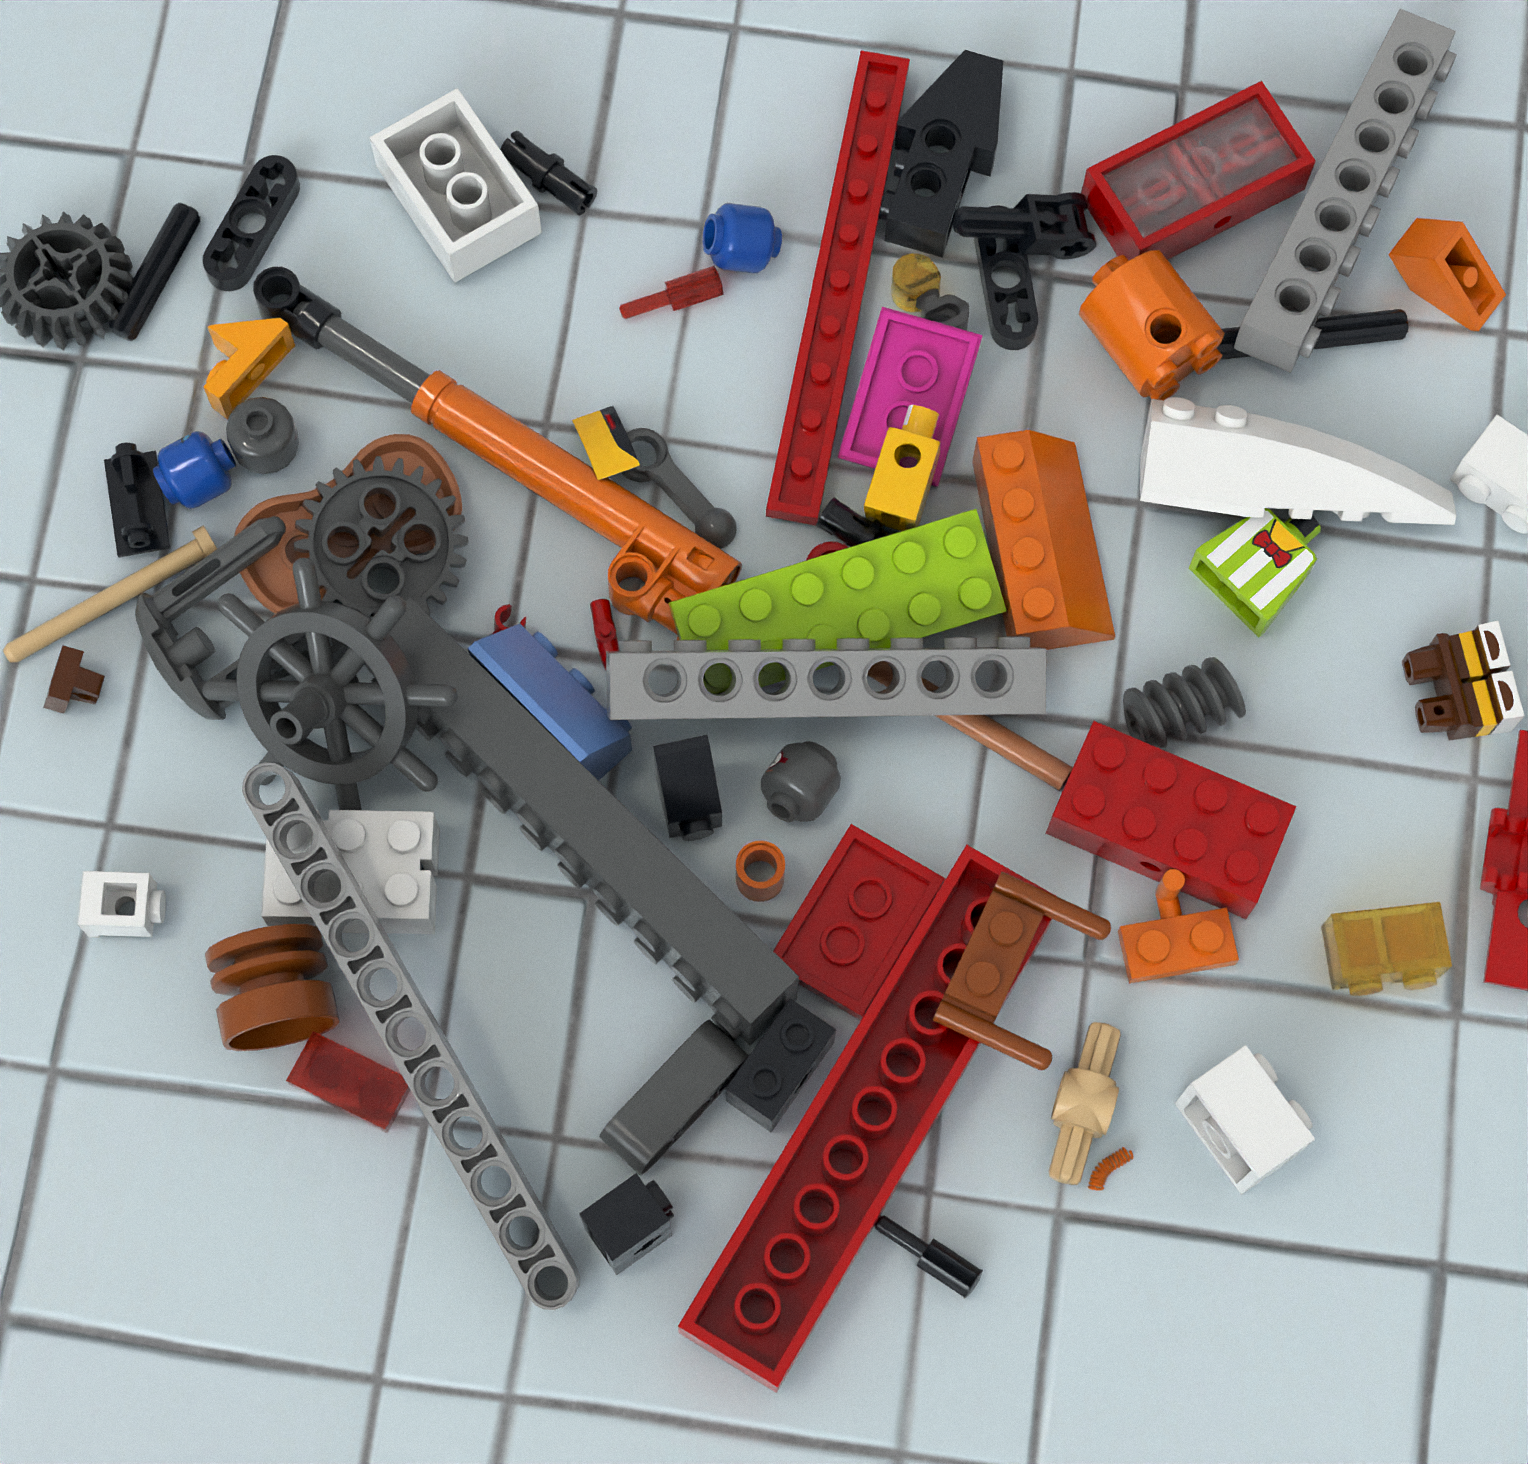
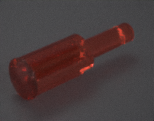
[619,266,724,319]

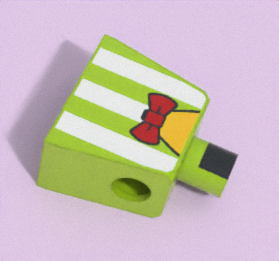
[1189,508,1321,638]

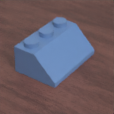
[467,623,632,781]

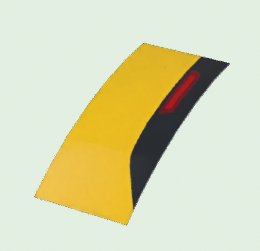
[572,406,640,480]

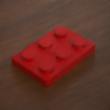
[773,824,945,1020]

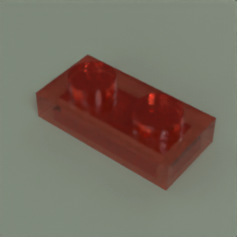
[286,1031,410,1133]

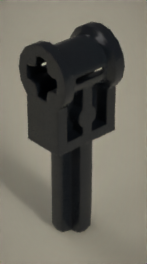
[953,192,1096,260]

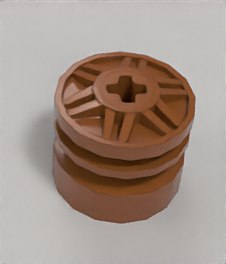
[205,924,340,1051]

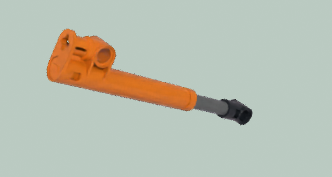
[253,267,742,640]

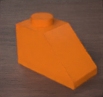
[1388,218,1506,331]

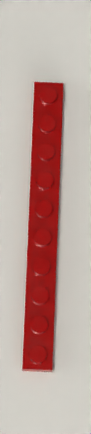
[766,50,910,526]

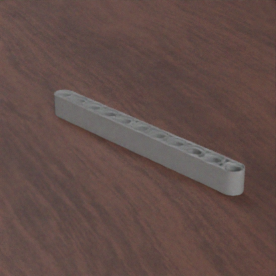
[242,762,580,1310]

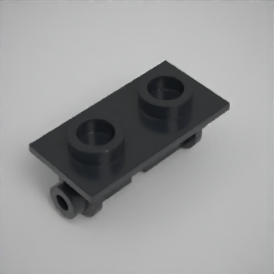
[104,443,171,558]

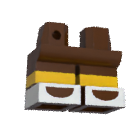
[1402,621,1525,740]

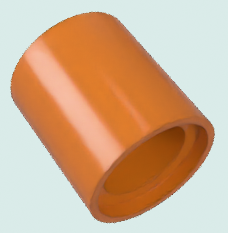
[736,840,785,902]

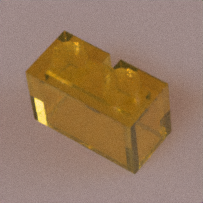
[1321,902,1452,996]

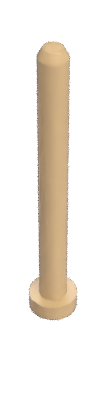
[3,525,217,663]

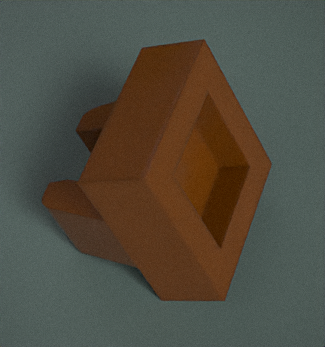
[43,645,105,714]

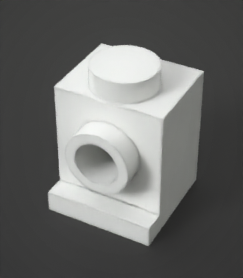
[78,871,166,938]

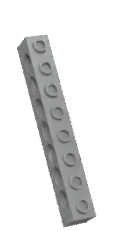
[1234,9,1457,373]
[606,636,1046,720]

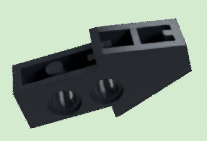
[879,50,1003,258]

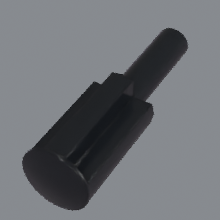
[875,1215,983,1299]

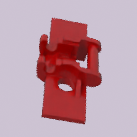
[1480,730,1528,991]

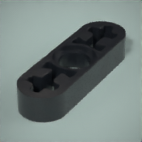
[202,155,300,291]
[974,205,1039,350]

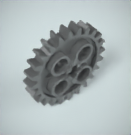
[294,456,469,618]

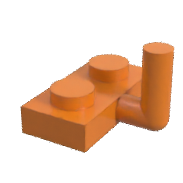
[1117,869,1239,984]

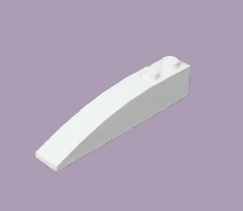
[1140,397,1457,525]

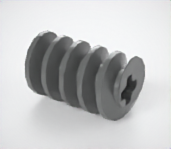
[1123,657,1246,749]

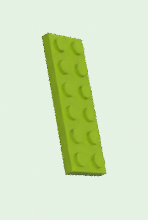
[668,509,1007,694]

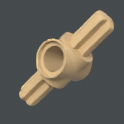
[1048,1022,1121,1185]

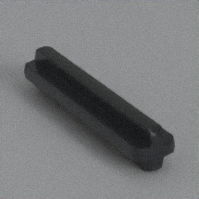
[109,203,200,341]

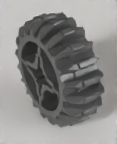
[0,211,134,351]

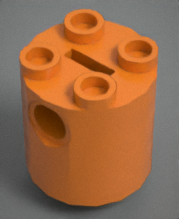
[1079,250,1225,401]

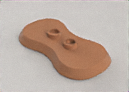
[234,434,462,614]

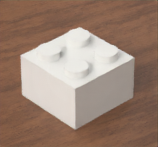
[1175,1045,1315,1195]

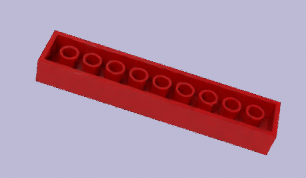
[678,844,1056,1393]

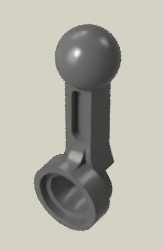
[621,428,737,549]

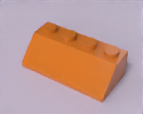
[972,430,1115,650]

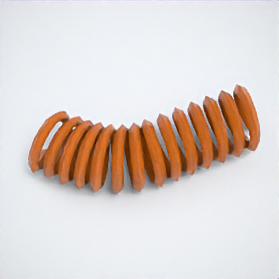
[1088,1147,1134,1191]

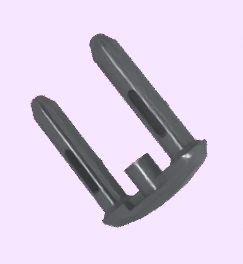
[135,516,308,720]

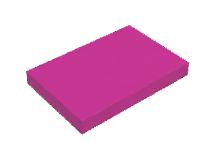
[838,307,983,487]

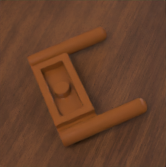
[933,872,1111,1070]

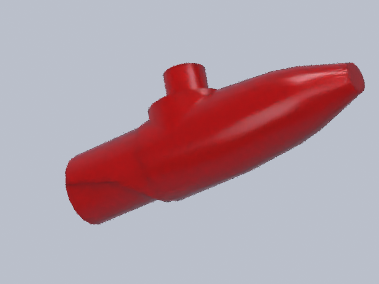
[590,599,619,670]

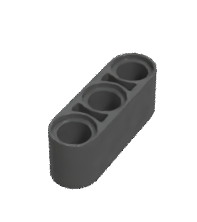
[599,1020,749,1175]

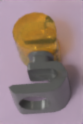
[891,253,969,331]

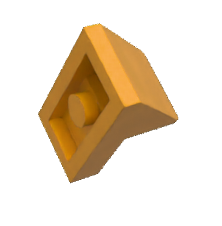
[203,318,295,420]

